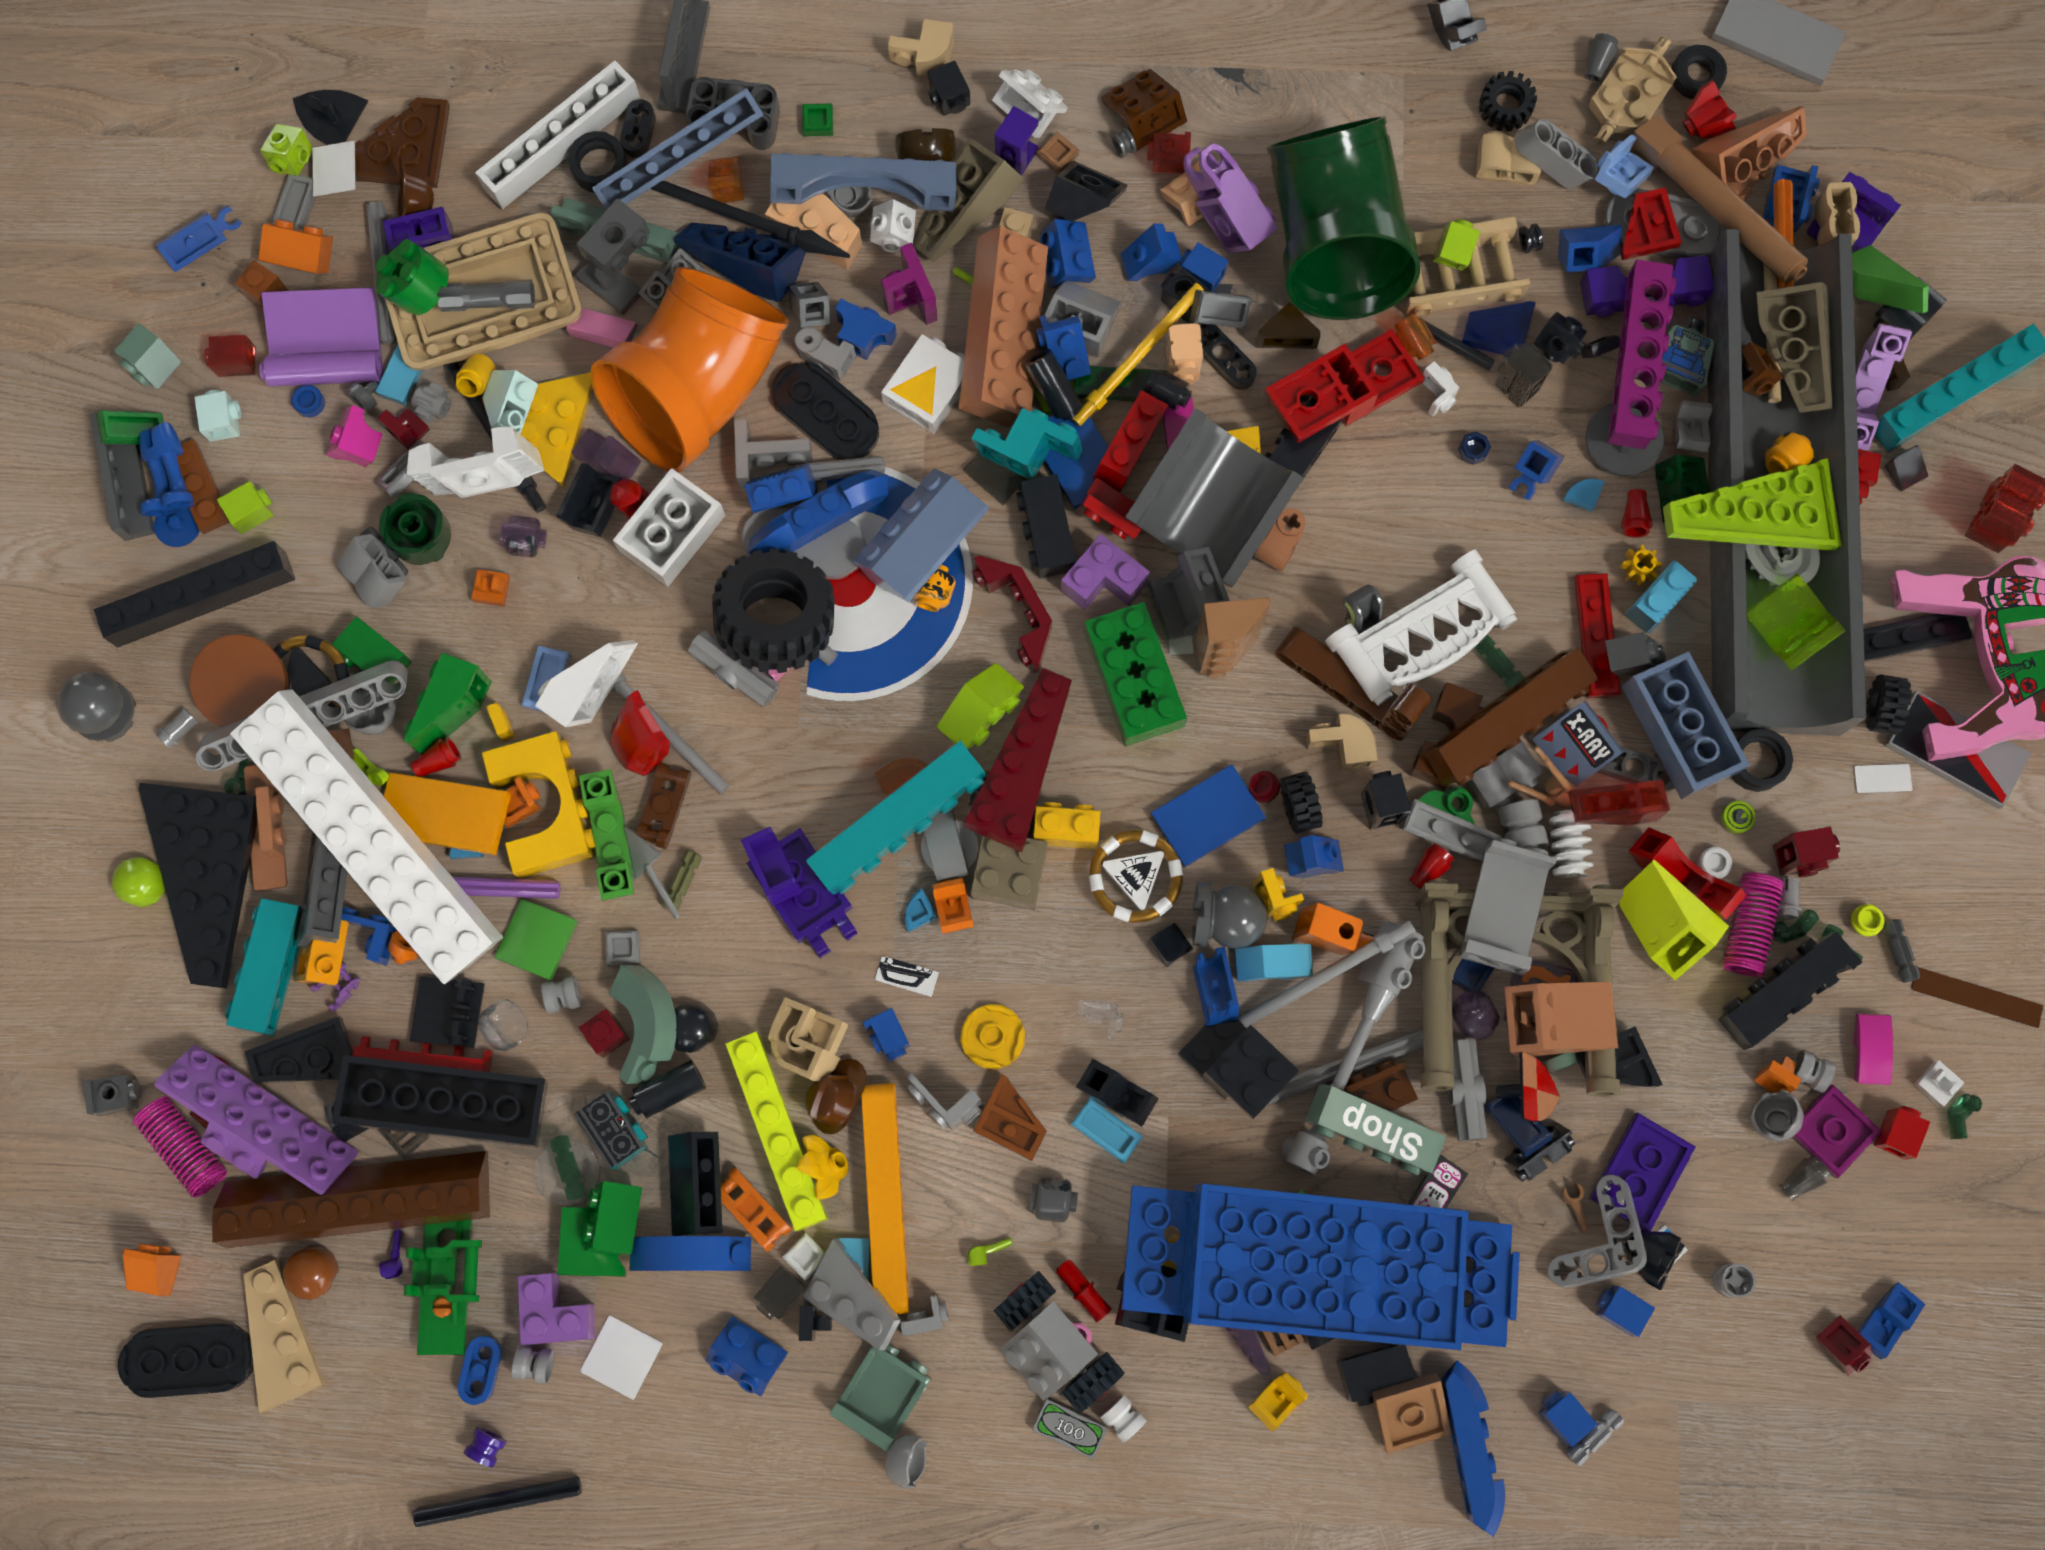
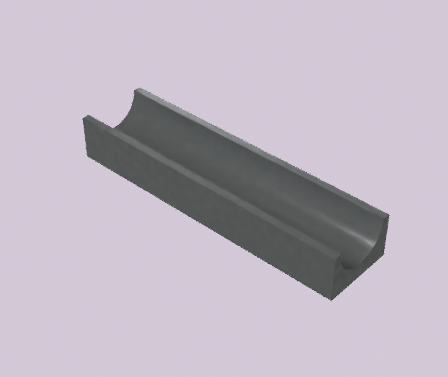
[1706,229,1866,736]

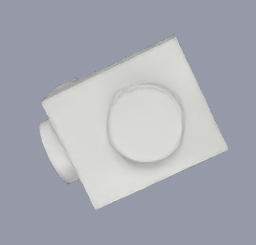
[1423,361,1460,417]

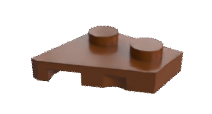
[973,1074,1047,1161]

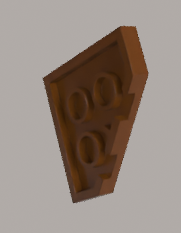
[355,97,450,188]

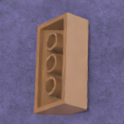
[1195,597,1271,678]

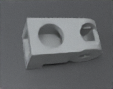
[795,327,856,381]

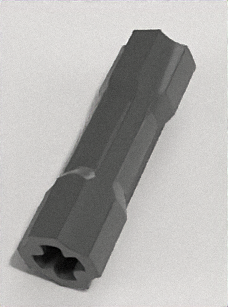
[437,279,535,312]

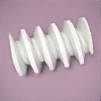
[1549,810,1593,879]

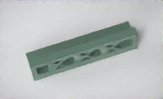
[550,197,679,264]

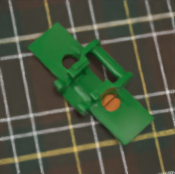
[404,1220,482,1355]

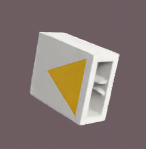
[881,334,965,435]

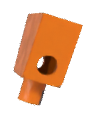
[1292,903,1374,955]

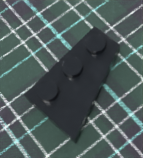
[245,1016,353,1083]

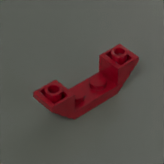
[971,555,1052,673]

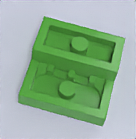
[494,899,578,981]

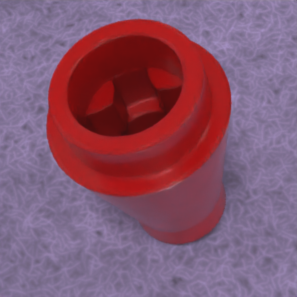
[1621,489,1653,538]
[410,738,461,777]
[1409,843,1455,890]

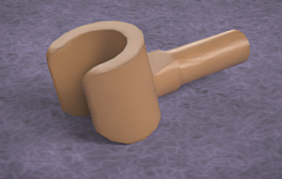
[1561,1183,1589,1231]

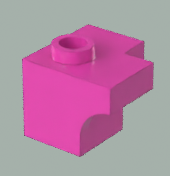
[326,405,383,467]

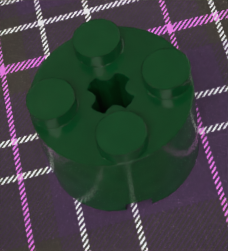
[379,493,451,565]

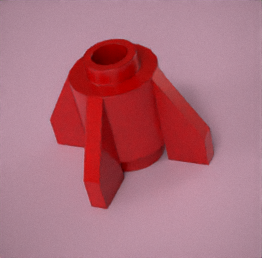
[1682,80,1737,139]

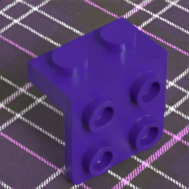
[1807,171,1901,253]

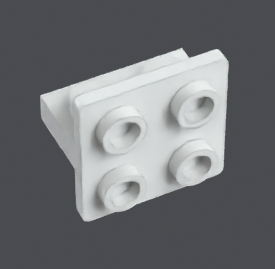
[992,69,1068,138]

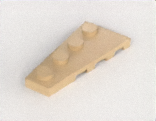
[243,1260,326,1414]

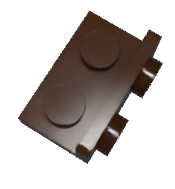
[1343,1059,1418,1112]

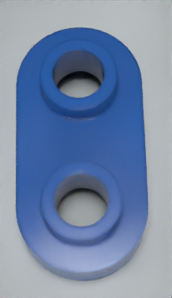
[458,1336,502,1405]

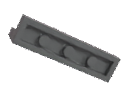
[90,412,155,541]
[297,831,347,948]

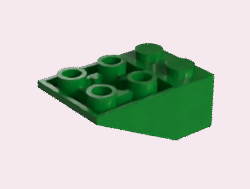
[404,653,492,755]

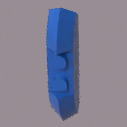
[748,470,888,555]
[1441,1360,1505,1537]

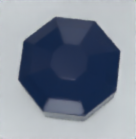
[1458,432,1491,465]

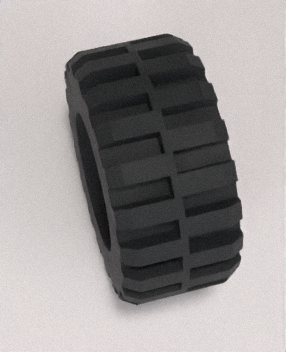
[712,549,835,673]

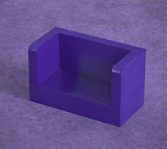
[994,106,1039,176]
[741,827,802,906]

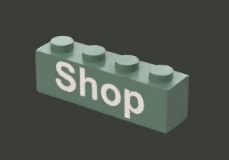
[1305,1084,1446,1176]

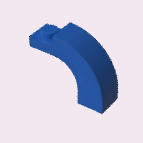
[629,1236,751,1271]

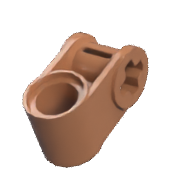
[1254,508,1305,572]

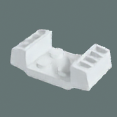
[407,427,544,498]

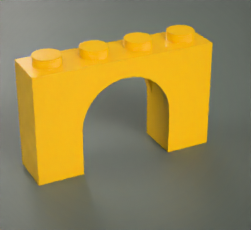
[482,731,596,879]

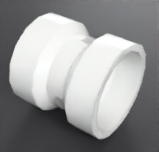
[1100,1395,1147,1443]

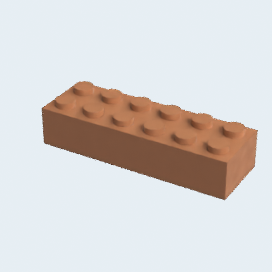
[959,226,1048,427]

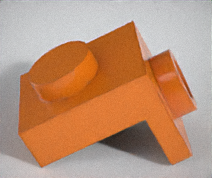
[504,776,542,828]
[932,878,974,934]

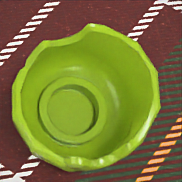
[111,857,165,908]

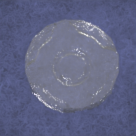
[534,1140,601,1206]

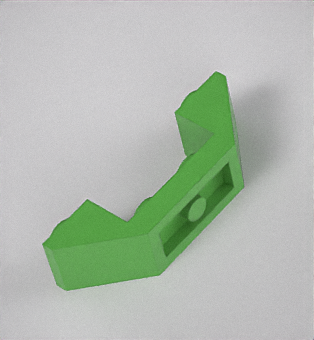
[579,769,634,901]

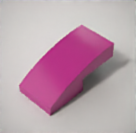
[1853,1013,1893,1085]

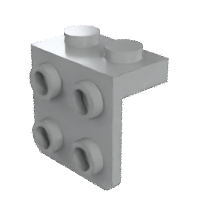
[906,1073,983,1131]

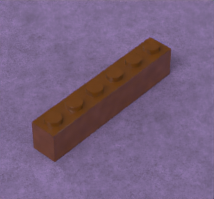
[1423,647,1598,785]

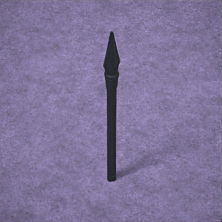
[650,180,850,258]

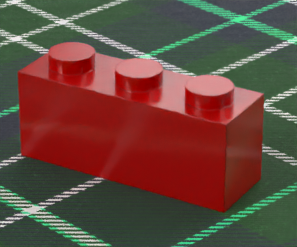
[1093,390,1168,492]

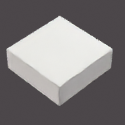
[783,1233,825,1281]

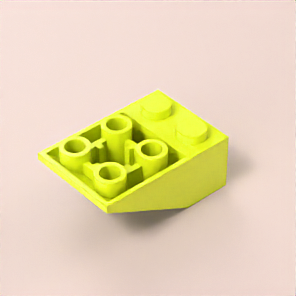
[1619,860,1729,981]

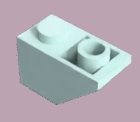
[482,370,538,434]

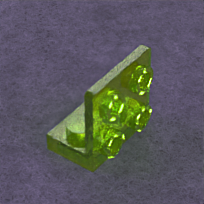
[1746,574,1845,671]

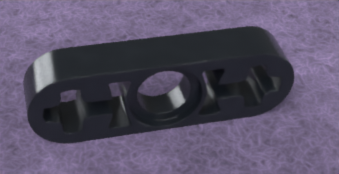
[1188,321,1257,390]

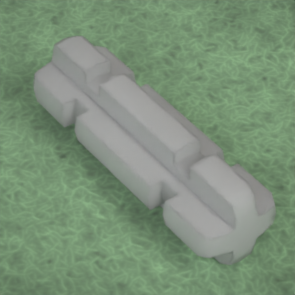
[1566,1409,1624,1466]

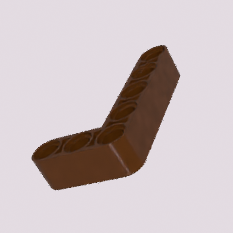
[1275,627,1431,741]

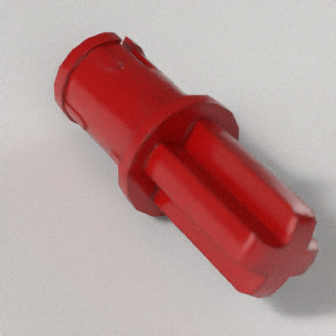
[1056,1259,1112,1322]

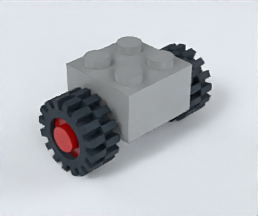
[993,1271,1125,1414]

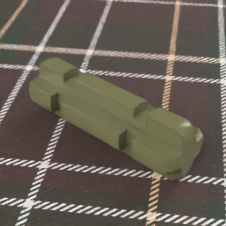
[661,850,702,911]

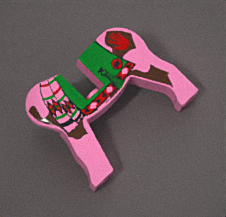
[1889,556,2045,761]

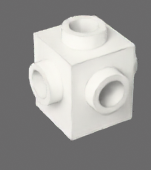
[870,199,916,252]

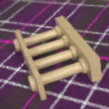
[1404,217,1531,317]

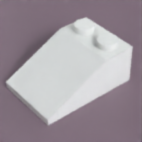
[535,640,638,727]

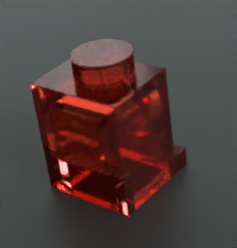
[1147,132,1191,173]

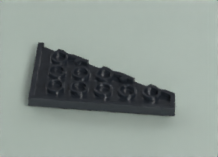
[139,783,258,989]

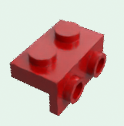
[1079,478,1141,540]

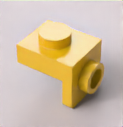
[1248,1371,1308,1432]

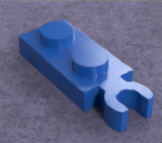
[155,205,242,272]

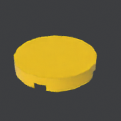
[960,1004,1025,1070]

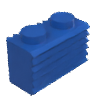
[745,463,818,513]

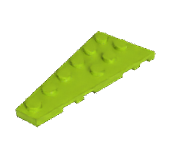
[1663,458,1842,551]

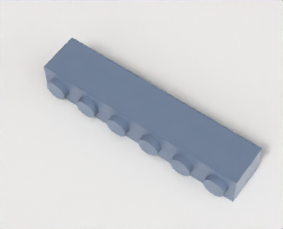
[592,88,764,210]

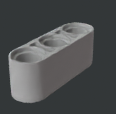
[1514,119,1599,189]

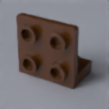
[1101,69,1188,151]

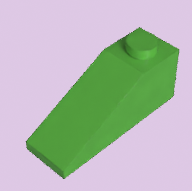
[1852,245,1929,314]

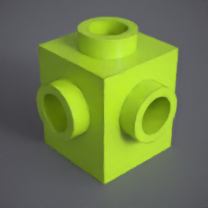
[260,123,313,176]

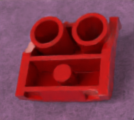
[609,690,670,776]

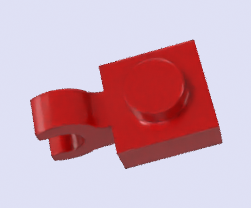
[1858,449,1882,505]

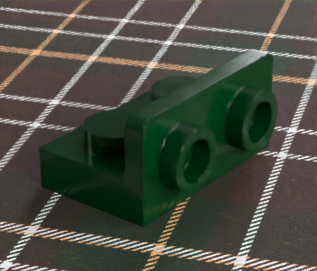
[1655,455,1709,523]

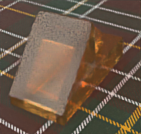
[708,156,744,203]

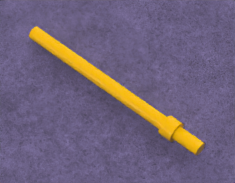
[1071,283,1204,427]

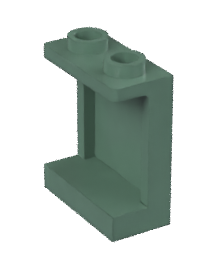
[829,1344,931,1451]

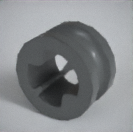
[1111,127,1137,158]

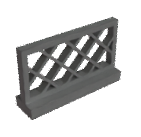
[658,0,711,114]

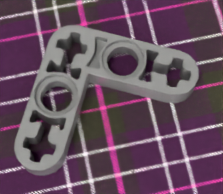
[1548,1175,1647,1288]

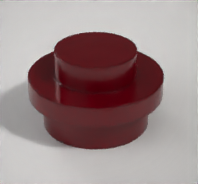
[1249,771,1280,803]

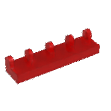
[352,1036,493,1072]

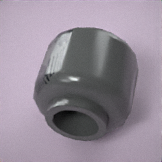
[1029,1177,1078,1223]

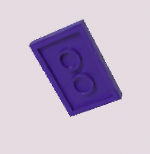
[1588,1112,1696,1231]

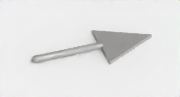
[624,826,680,918]

